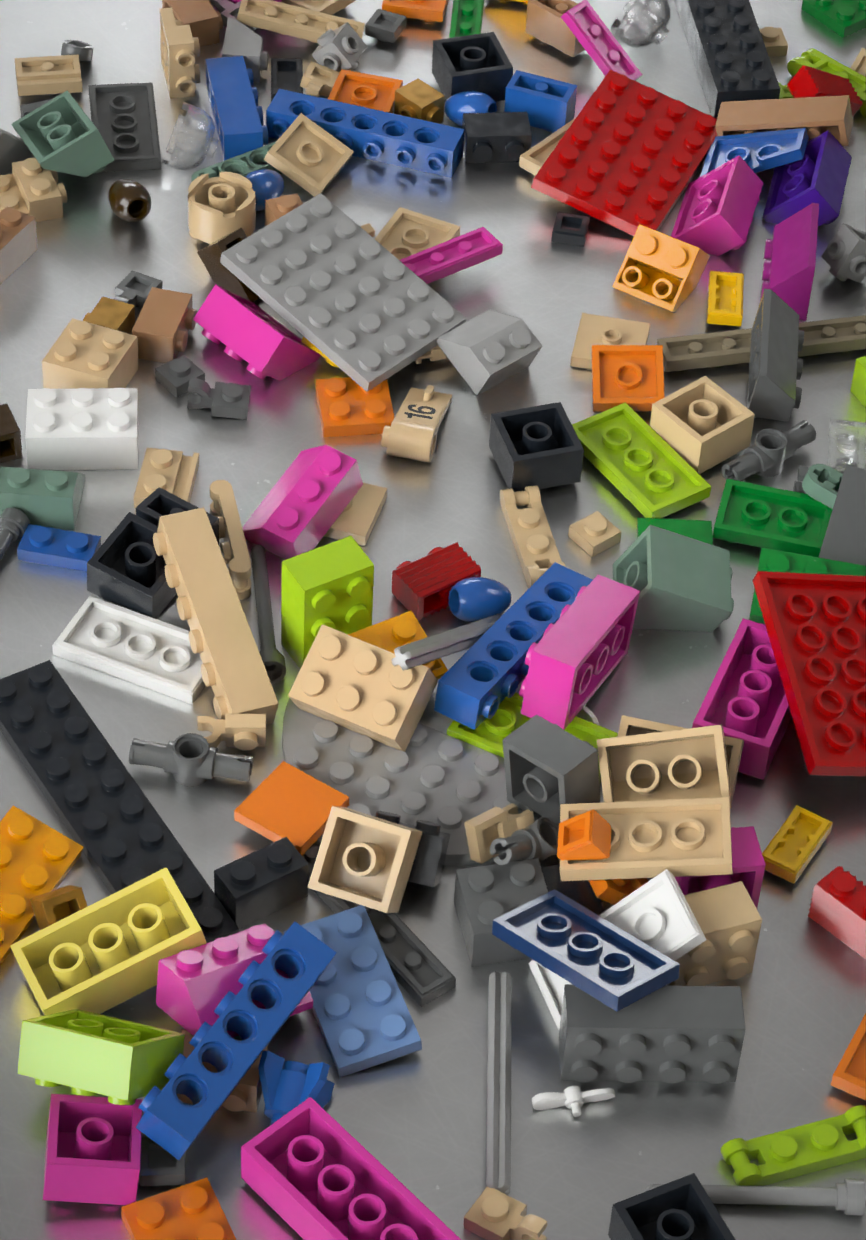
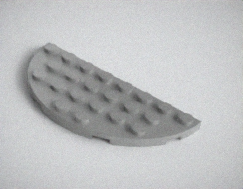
[282,698,538,866]

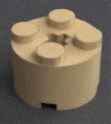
[188,171,256,244]

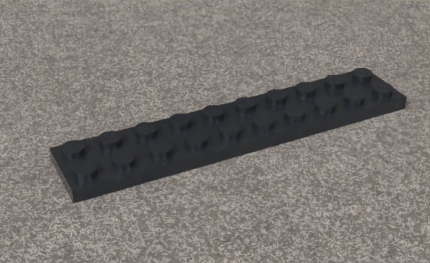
[0,660,239,943]

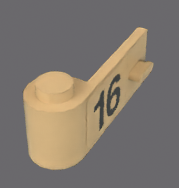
[381,385,452,463]

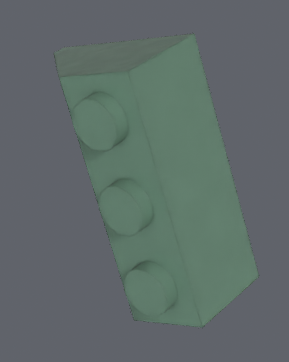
[12,90,114,177]
[0,466,85,531]

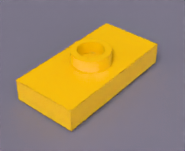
[707,271,744,327]
[762,805,833,884]

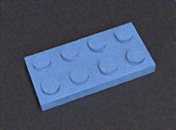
[283,905,422,1077]

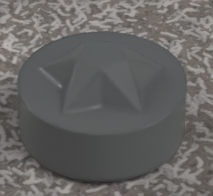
[61,40,94,63]

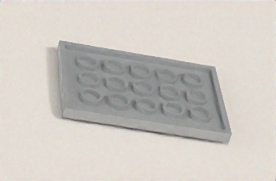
[220,193,467,392]

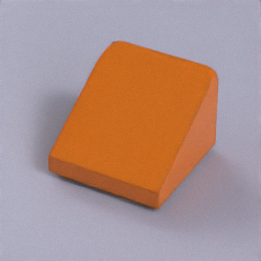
[557,809,611,860]

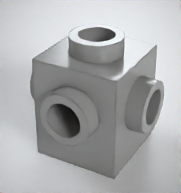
[312,22,367,72]
[821,223,866,283]

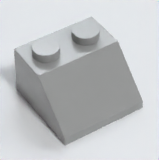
[436,309,542,396]

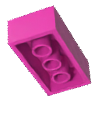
[519,574,640,730]
[692,618,792,780]

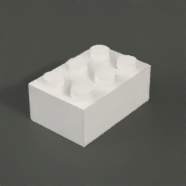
[25,388,139,470]

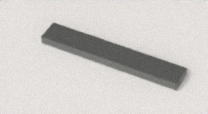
[272,835,456,1007]

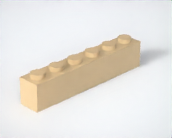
[153,507,279,725]

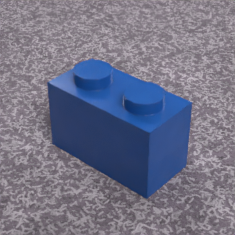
[504,70,577,133]

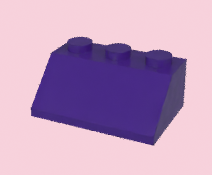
[762,130,852,227]

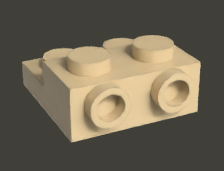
[159,7,200,99]
[0,158,67,222]

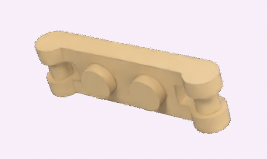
[210,480,251,600]
[500,485,566,588]

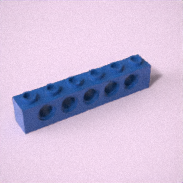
[266,89,465,178]
[434,562,593,730]
[135,921,337,1160]

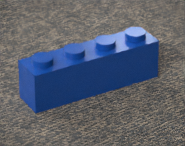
[205,56,269,161]

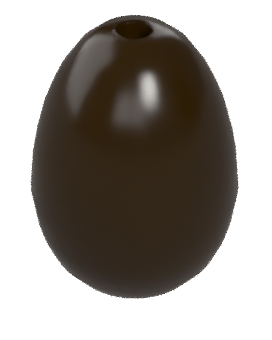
[108,179,152,222]

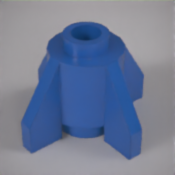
[258,1050,335,1125]

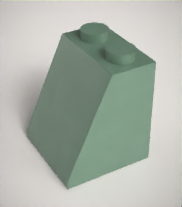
[613,525,734,632]

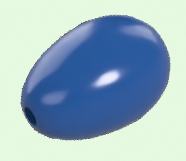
[444,91,497,127]
[245,169,284,211]
[449,577,512,622]

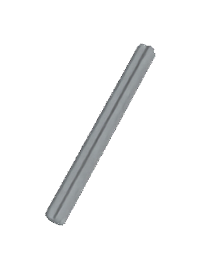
[391,614,500,671]
[486,971,512,1195]

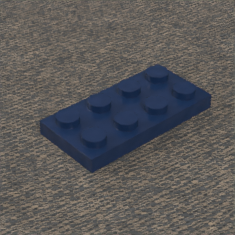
[492,889,680,1012]

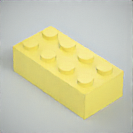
[10,867,207,1016]

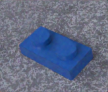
[17,524,101,572]

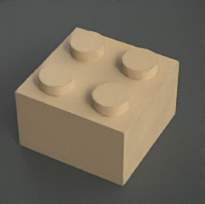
[42,318,139,389]
[650,376,755,474]
[307,806,422,913]
[669,881,762,986]

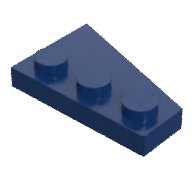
[700,128,809,177]

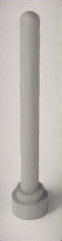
[645,1178,866,1216]

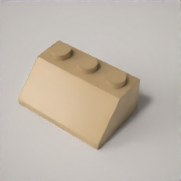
[597,725,732,808]

